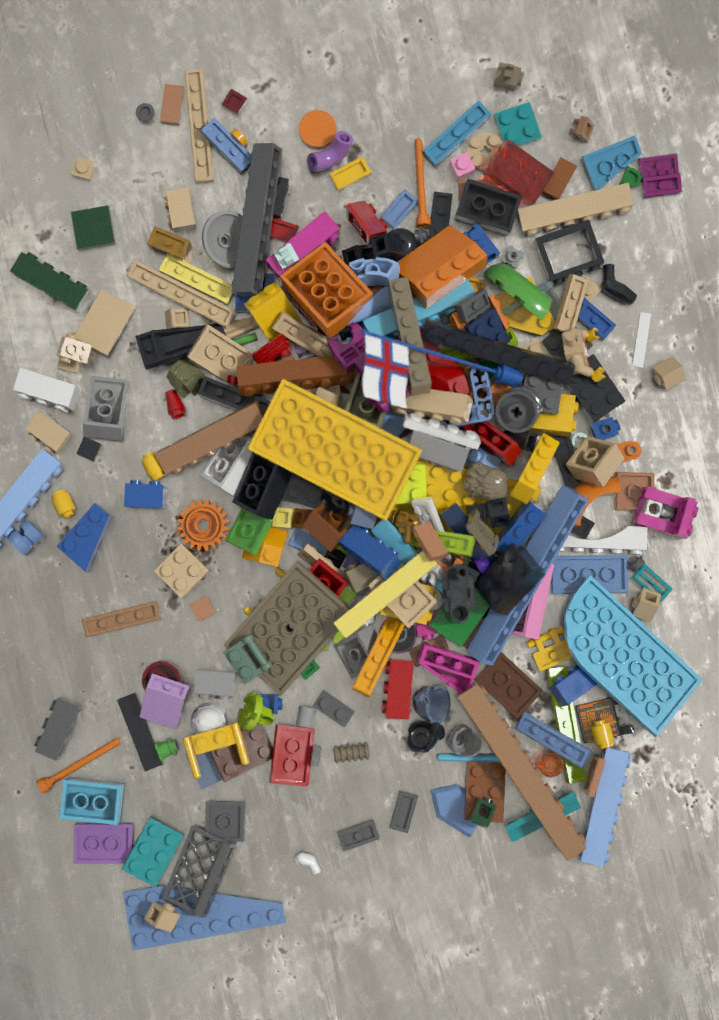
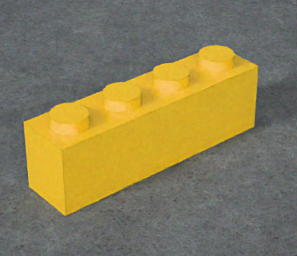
[510,433,560,504]

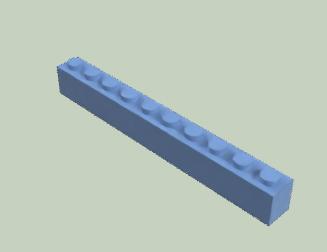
[466,485,589,666]

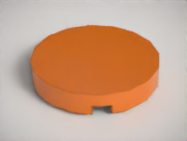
[299,110,337,148]

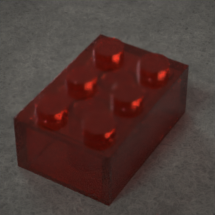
[482,140,555,206]

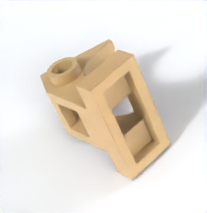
[56,331,92,373]

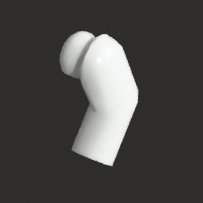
[294,852,321,875]

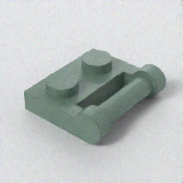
[223,634,273,684]

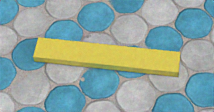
[334,551,437,638]

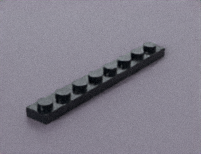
[421,319,575,385]

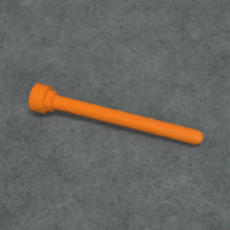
[415,138,431,228]
[36,738,121,794]

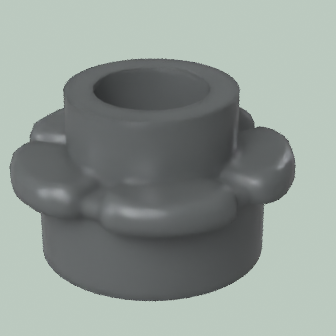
[628,555,645,573]

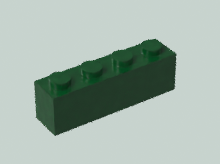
[10,252,90,312]

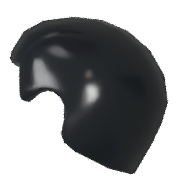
[319,489,349,515]

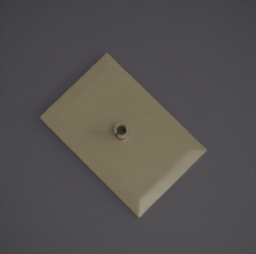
[224,560,351,696]

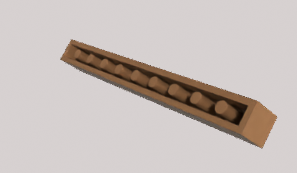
[457,683,587,861]

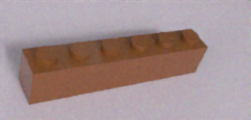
[236,356,355,396]

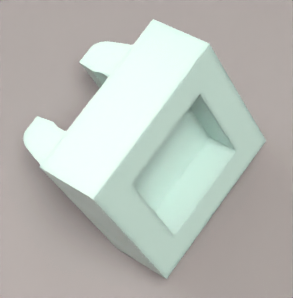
[273,243,300,270]

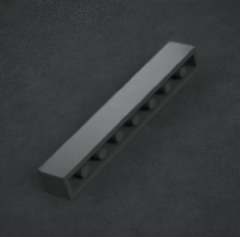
[232,143,283,297]

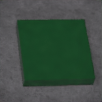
[71,205,115,250]

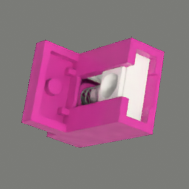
[632,486,699,539]

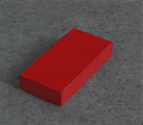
[270,218,299,242]

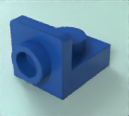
[260,694,282,714]

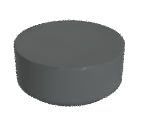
[136,103,155,123]

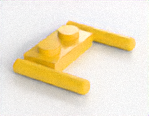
[182,722,249,779]

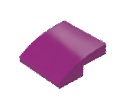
[638,153,682,197]

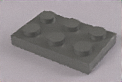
[523,351,567,415]

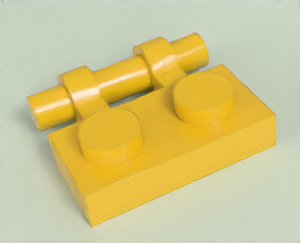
[526,626,572,672]

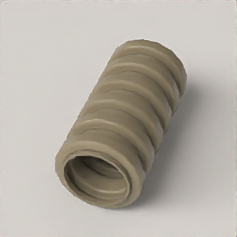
[333,742,370,763]

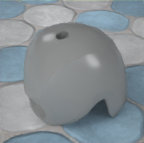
[446,725,482,758]

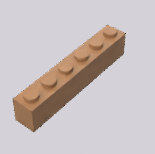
[155,400,265,474]

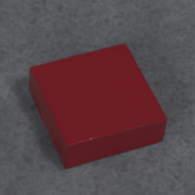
[221,89,248,115]

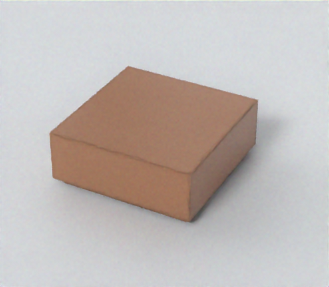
[190,596,216,622]

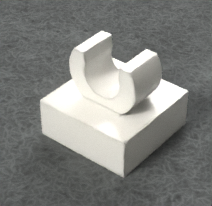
[421,565,446,585]

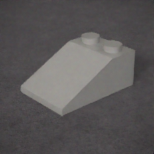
[83,376,129,441]

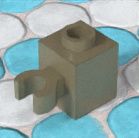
[493,62,523,91]

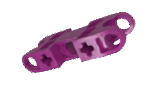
[327,322,411,413]

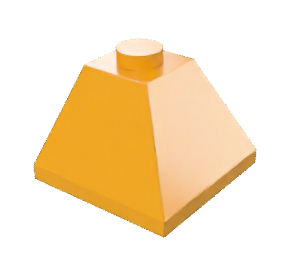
[241,526,288,567]

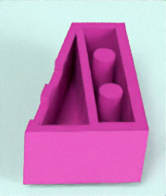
[416,641,480,694]

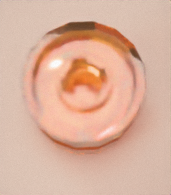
[536,751,564,778]

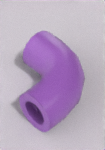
[307,131,354,172]

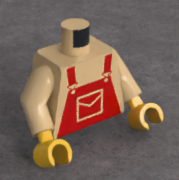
[562,328,605,382]

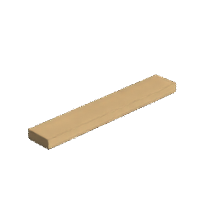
[184,68,214,183]
[126,260,236,328]

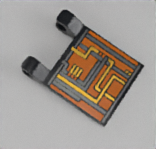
[575,697,635,744]

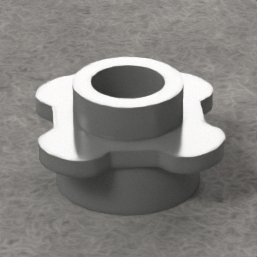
[414,226,428,245]

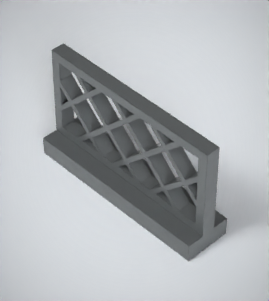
[162,826,236,918]

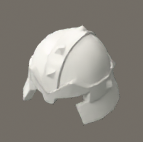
[191,702,226,734]

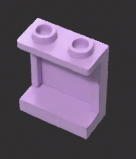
[140,674,189,729]

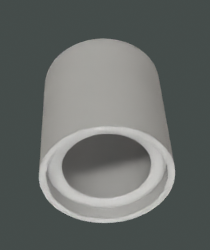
[296,706,316,728]

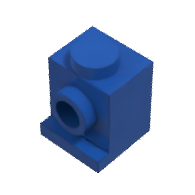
[589,417,621,440]

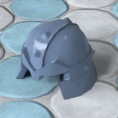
[413,685,451,724]

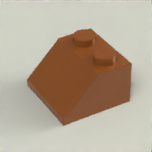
[302,502,358,552]

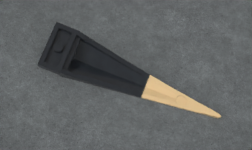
[135,317,259,370]

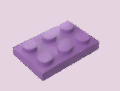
[74,824,133,864]

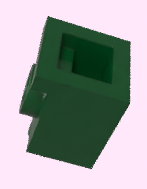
[467,797,497,828]

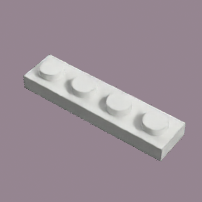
[403,413,480,450]
[412,497,455,565]

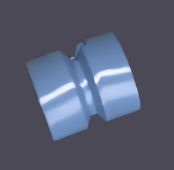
[7,519,44,556]

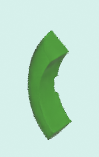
[483,263,551,321]

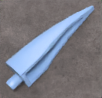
[347,286,392,326]

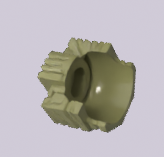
[166,358,205,397]

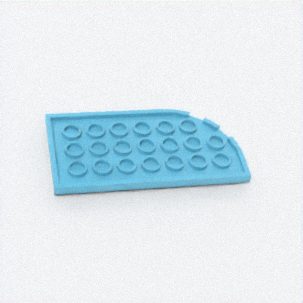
[564,575,703,737]

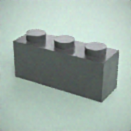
[34,697,82,761]

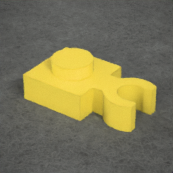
[271,508,294,528]

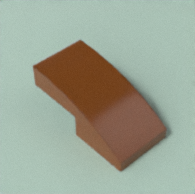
[542,157,577,200]

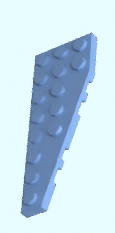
[123,885,286,951]

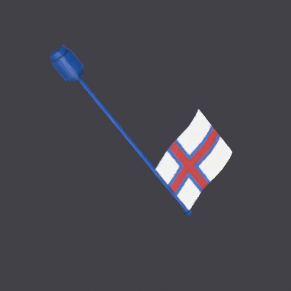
[361,329,523,409]

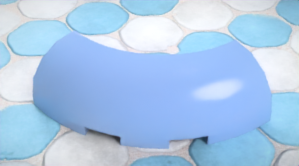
[348,257,400,286]

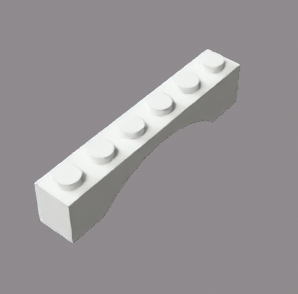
[530,524,647,554]

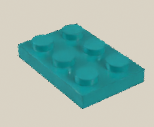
[121,817,184,888]

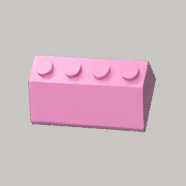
[511,564,554,640]

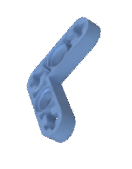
[440,367,494,427]

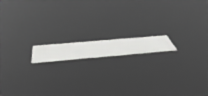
[632,312,651,368]

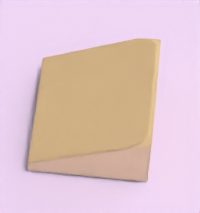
[165,308,190,329]

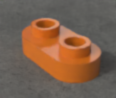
[616,441,642,463]

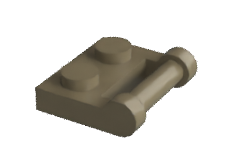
[466,508,500,556]

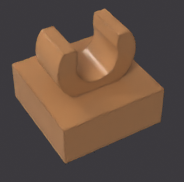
[570,116,595,142]

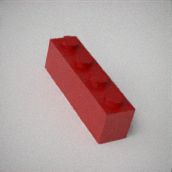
[458,413,522,466]

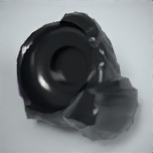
[407,721,445,753]

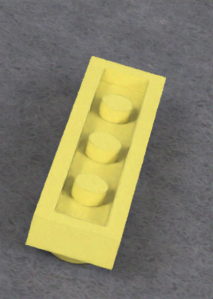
[159,253,233,305]

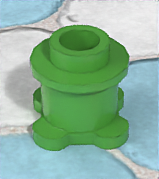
[154,737,179,761]

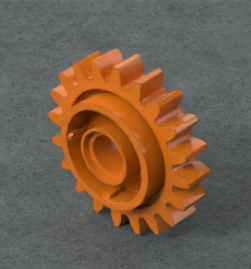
[177,499,230,552]

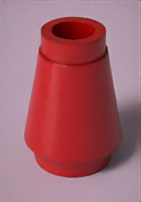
[165,389,186,419]

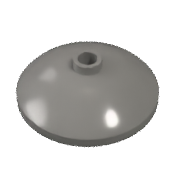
[202,210,243,268]

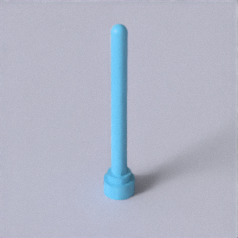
[436,751,529,762]

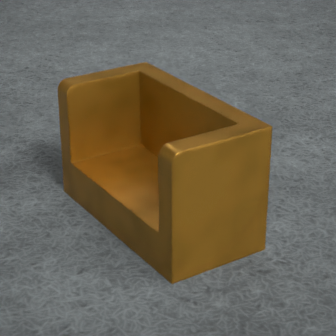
[147,226,191,261]

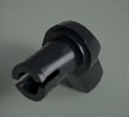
[601,264,637,305]

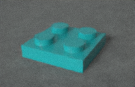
[493,102,542,151]

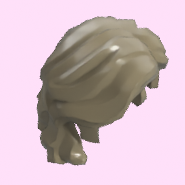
[463,461,508,501]

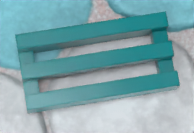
[631,563,673,603]

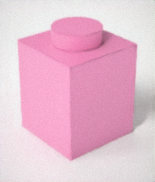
[449,152,475,182]

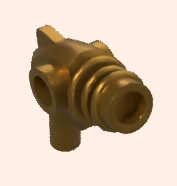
[382,510,420,545]

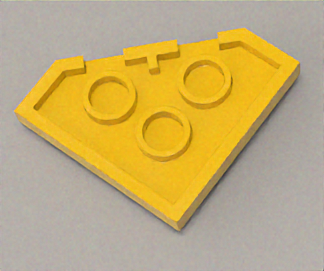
[494,276,555,336]

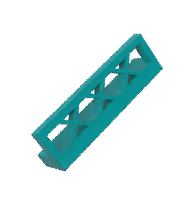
[503,790,581,842]

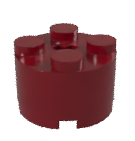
[142,661,182,691]

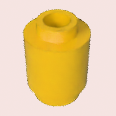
[141,451,166,481]
[51,489,76,519]
[591,719,614,749]

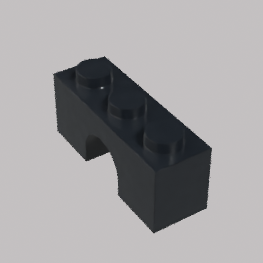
[342,233,404,266]

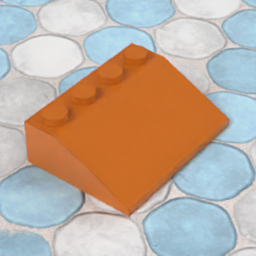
[398,225,488,309]
[280,242,374,338]

